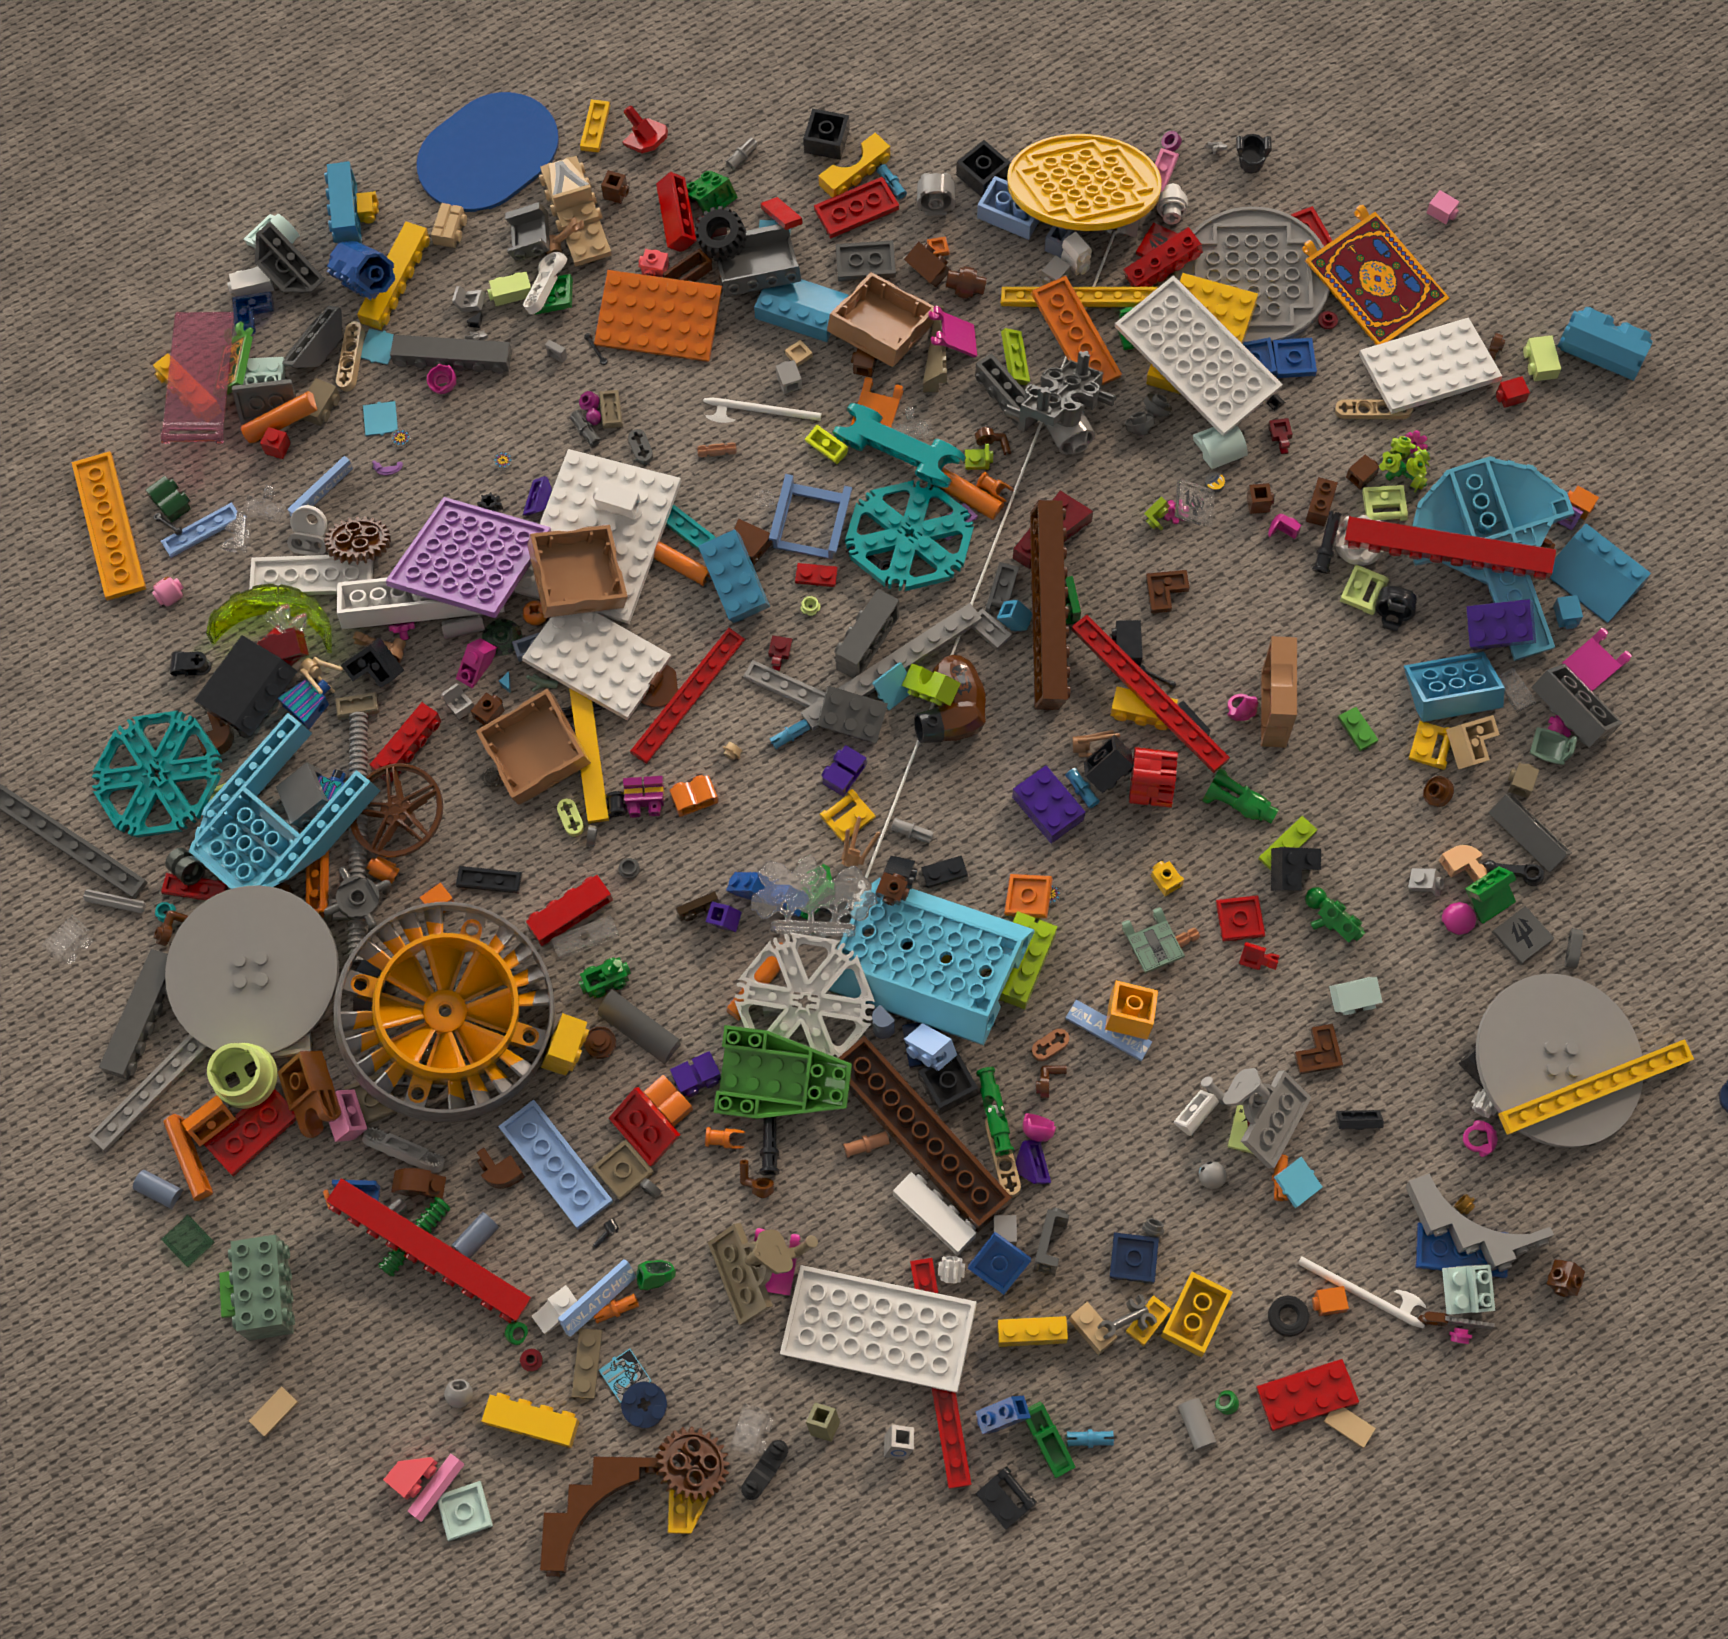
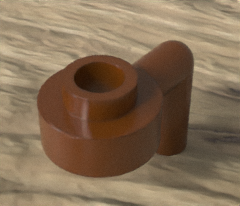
[1488,333,1505,361]
[975,427,1011,455]
[153,910,188,946]
[1036,1065,1067,1098]
[740,1160,774,1198]

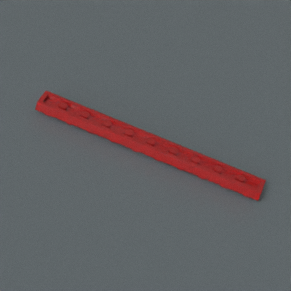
[1071,615,1230,773]
[910,1258,972,1489]

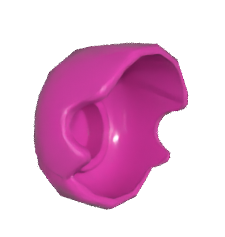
[427,364,457,394]
[1442,902,1477,935]
[1022,1113,1056,1142]

